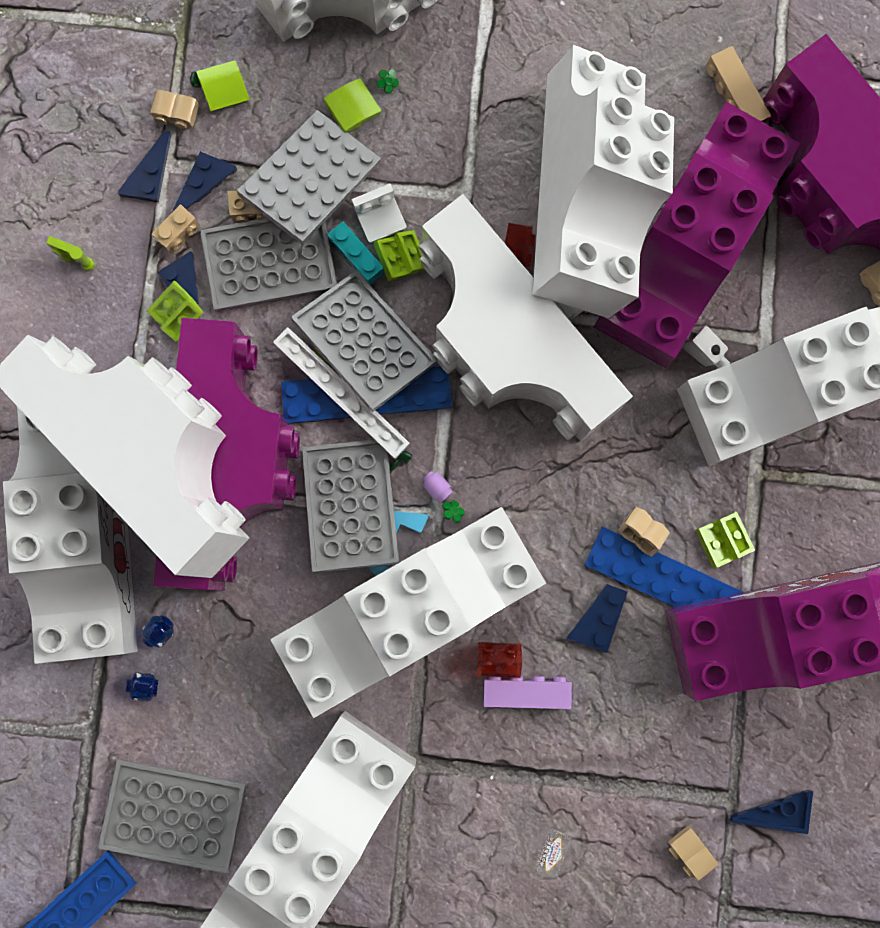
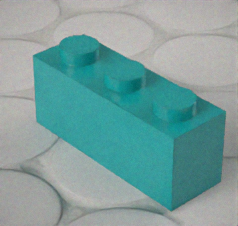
[327,221,385,286]

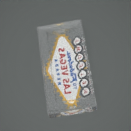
[535,829,572,880]

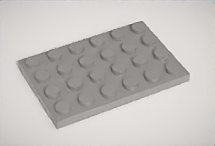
[237,110,381,245]
[200,218,337,312]
[291,271,437,413]
[302,439,399,573]
[98,759,247,874]

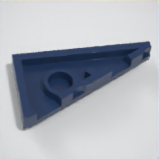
[118,131,172,202]
[172,151,237,212]
[157,251,200,319]
[730,790,813,834]

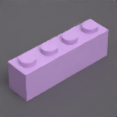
[483,675,572,709]

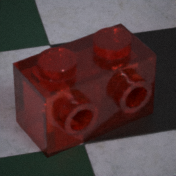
[505,222,536,268]
[477,642,522,678]

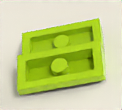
[196,60,250,112]
[323,78,381,133]
[373,230,425,281]
[146,280,204,342]
[695,512,755,569]

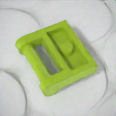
[46,236,95,271]

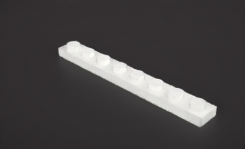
[273,327,410,459]

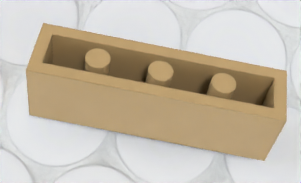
[706,46,771,124]

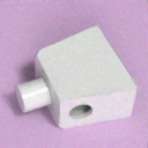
[682,325,730,368]

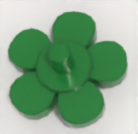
[377,69,399,93]
[442,500,465,523]

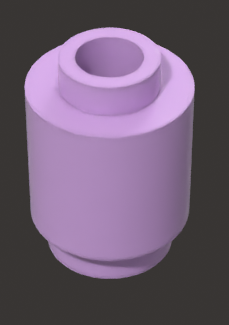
[422,471,453,503]

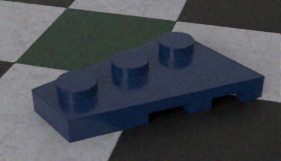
[566,584,628,652]

